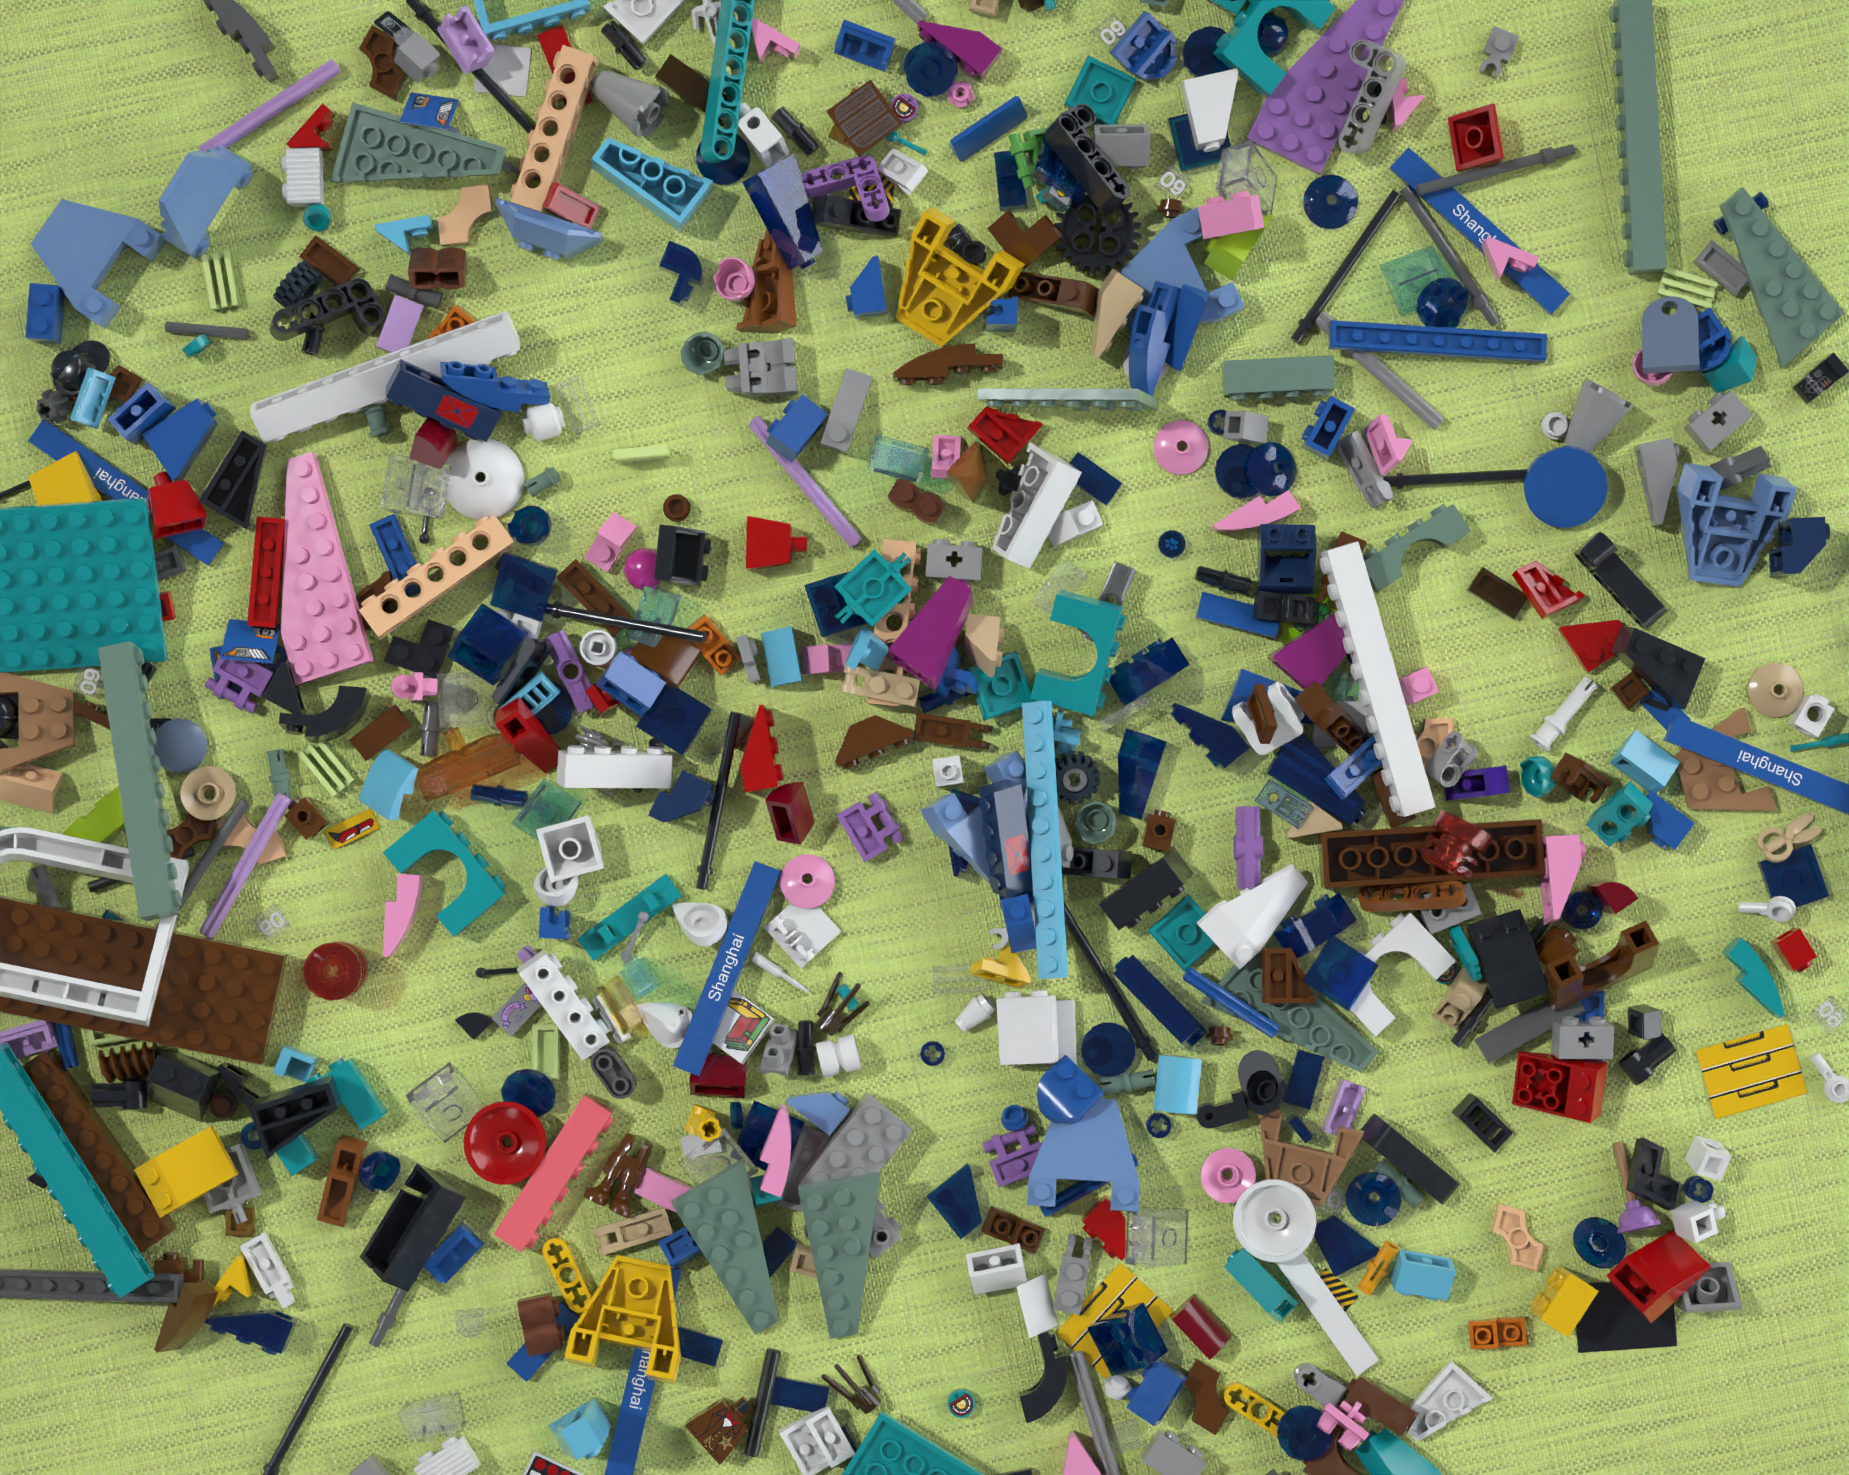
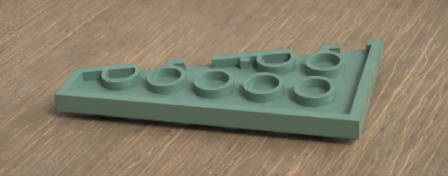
[330,102,507,183]
[1719,187,1844,367]
[977,388,1158,411]
[1201,947,1379,1072]
[671,1158,779,1335]
[798,1172,880,1339]

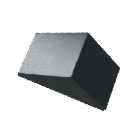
[262,661,307,715]

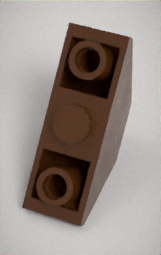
[835,715,913,770]

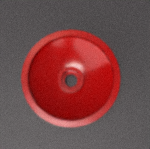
[464,1101,546,1185]

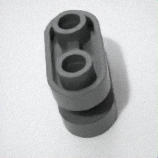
[591,1047,637,1099]

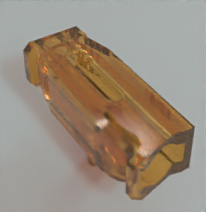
[416,727,521,803]

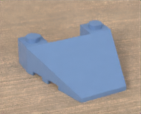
[159,145,254,260]
[31,199,167,329]
[1119,207,1245,333]
[1677,463,1797,587]
[920,750,1030,884]
[1027,1098,1140,1212]

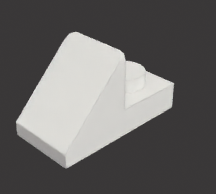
[877,148,928,195]
[1048,500,1104,548]

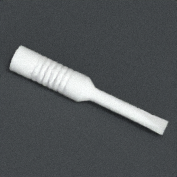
[751,952,809,993]

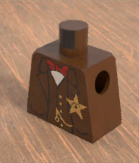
[685,1396,754,1465]

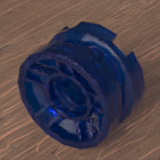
[1561,891,1603,929]

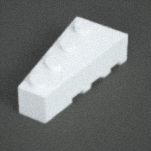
[992,442,1082,569]

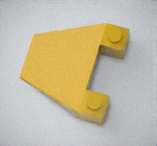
[896,207,1025,347]
[564,1255,681,1385]

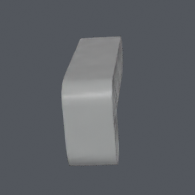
[1339,40,1406,154]

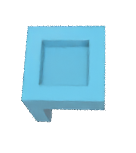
[273,1045,319,1083]

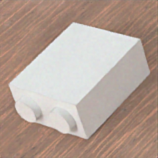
[996,990,1059,1065]

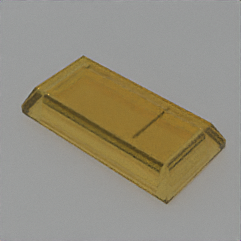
[596,976,644,1035]

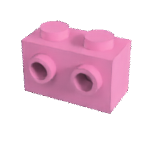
[1198,191,1264,239]

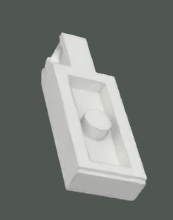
[240,1232,296,1309]

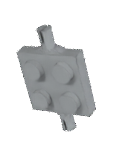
[203,1143,262,1224]

